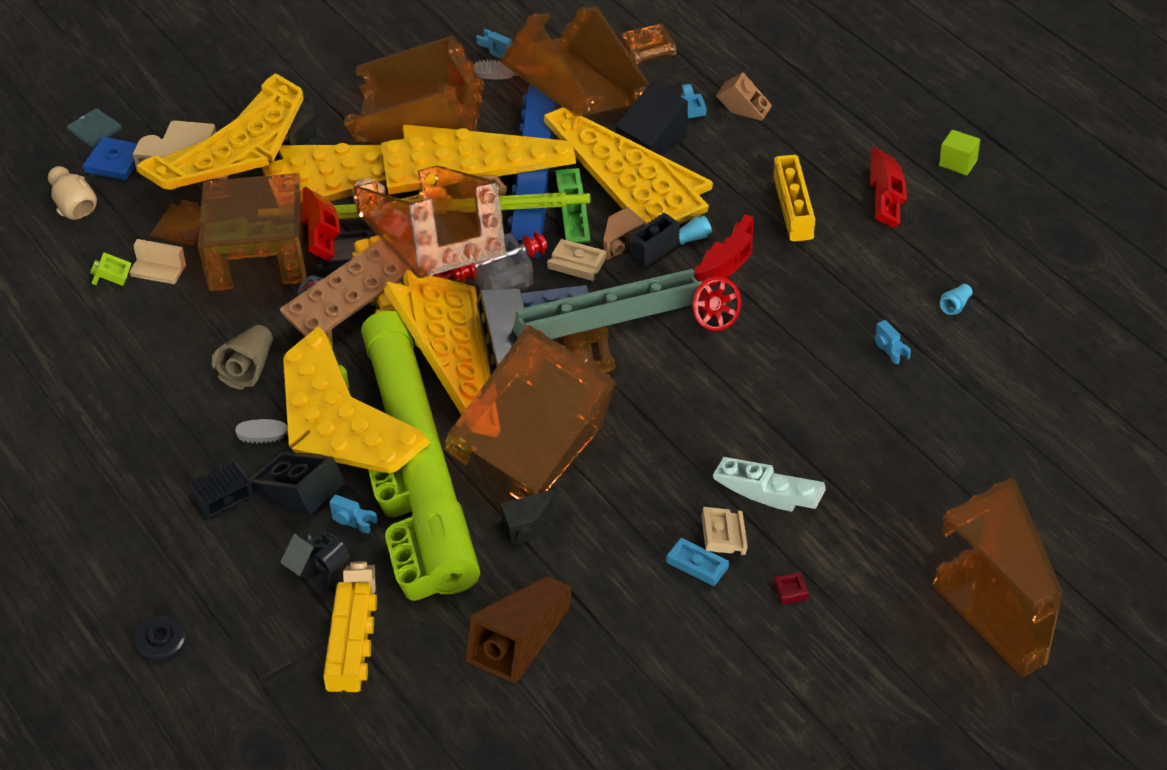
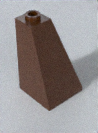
[466,576,572,684]

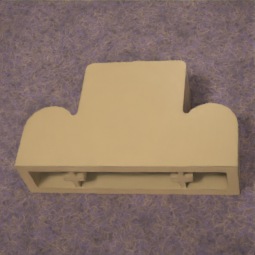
[133,121,228,180]

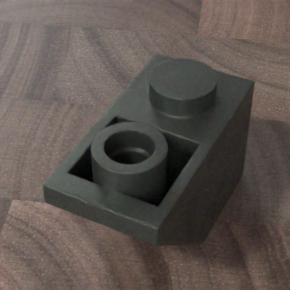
[285,102,317,145]
[280,531,337,577]

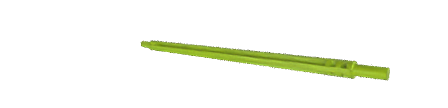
[258,192,591,222]

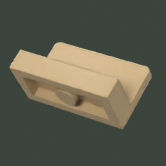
[130,239,186,284]

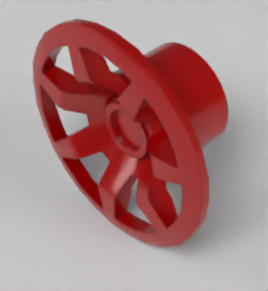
[692,276,741,331]

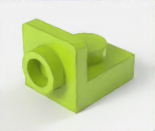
[90,252,131,286]

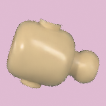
[48,166,97,220]

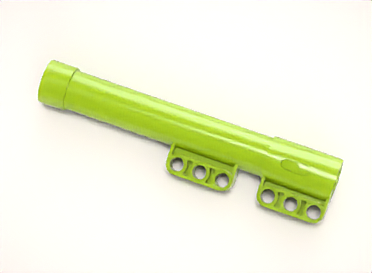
[361,310,480,601]

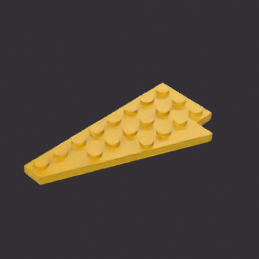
[544,107,713,224]
[381,125,576,195]
[261,143,387,211]
[384,270,501,437]

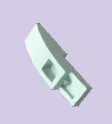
[713,457,826,512]

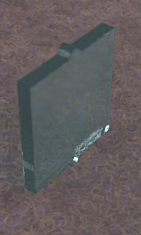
[67,108,122,147]

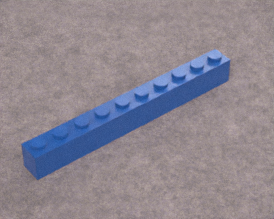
[506,85,557,258]

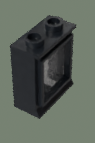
[317,227,378,279]

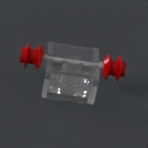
[451,231,547,290]

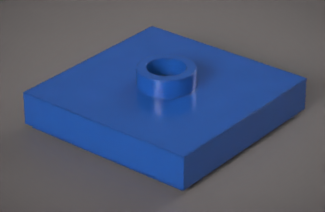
[83,137,138,180]

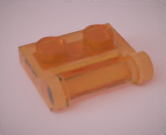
[621,24,677,64]
[563,326,616,377]

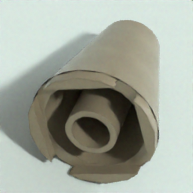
[212,325,273,389]

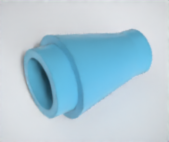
[679,215,712,245]
[940,284,972,315]

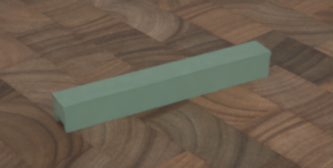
[512,269,703,346]

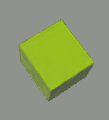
[939,130,980,175]

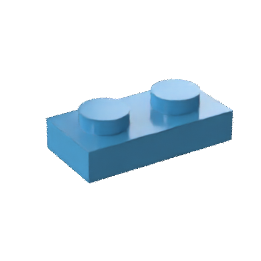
[666,538,729,586]

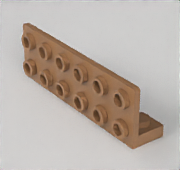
[280,230,428,344]

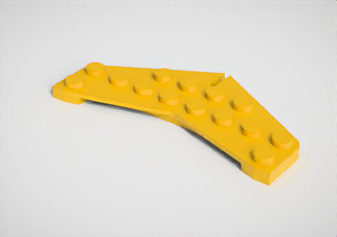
[137,73,303,190]
[283,326,430,473]

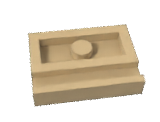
[547,239,606,281]
[701,507,748,555]

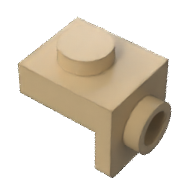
[343,561,376,594]

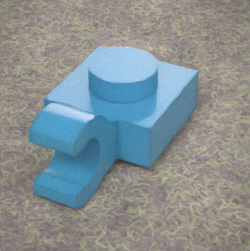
[476,29,512,61]
[681,84,707,118]
[875,320,911,364]
[330,494,377,533]

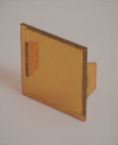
[150,200,214,246]

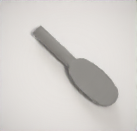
[473,60,551,80]
[235,419,288,444]

